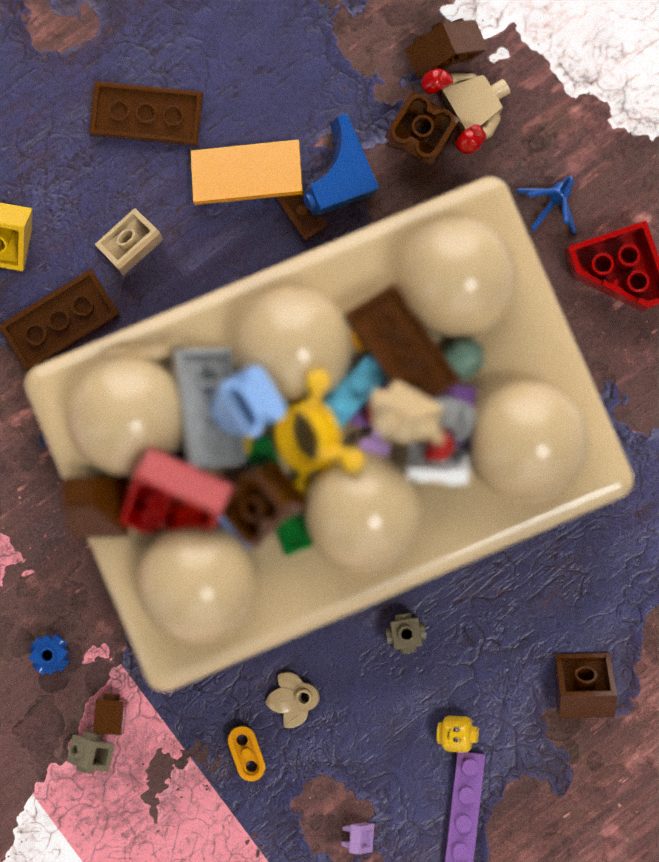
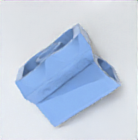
[210,365,286,437]

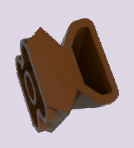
[385,91,460,166]
[221,461,306,549]

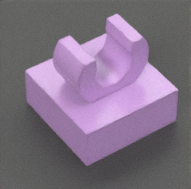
[359,428,391,456]
[342,822,374,855]

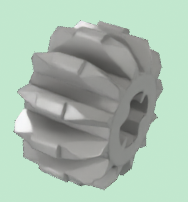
[434,396,476,442]

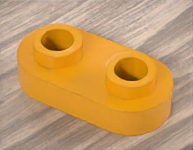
[228,726,266,781]

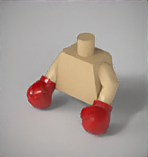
[421,68,510,154]
[365,380,455,462]

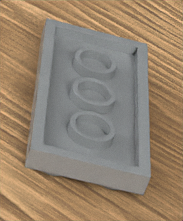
[172,348,247,469]

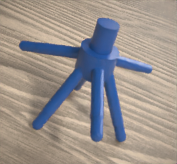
[516,176,577,235]

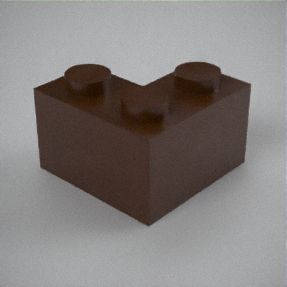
[405,18,488,79]

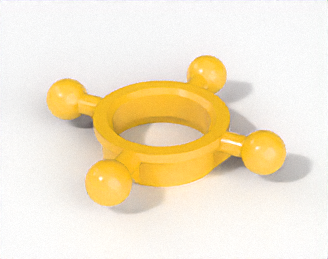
[274,369,365,497]

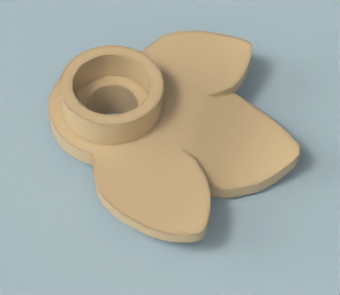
[265,672,320,728]

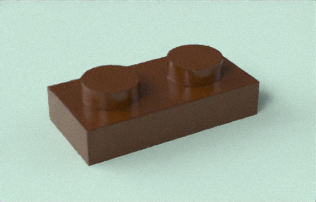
[275,189,328,242]

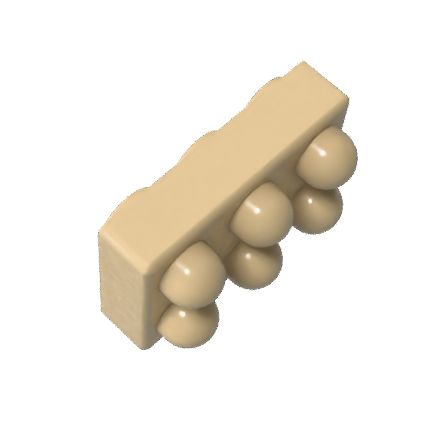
[25,176,634,692]

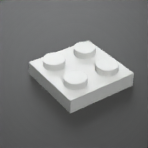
[407,441,469,486]

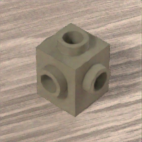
[385,613,426,654]
[67,731,115,774]

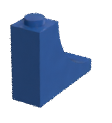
[303,113,379,217]

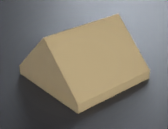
[95,208,164,276]

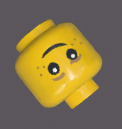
[437,715,479,753]

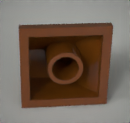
[63,477,129,538]

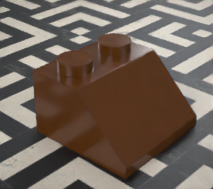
[555,653,617,718]

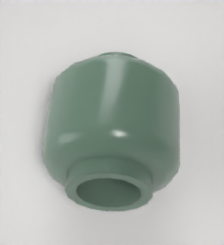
[442,337,485,381]

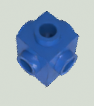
[29,634,72,675]

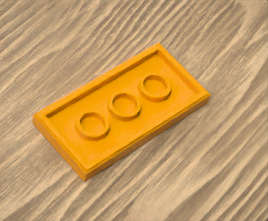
[191,140,303,205]

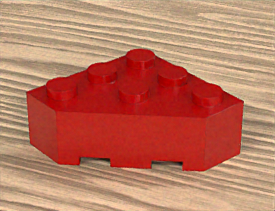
[564,220,659,312]
[119,448,233,535]

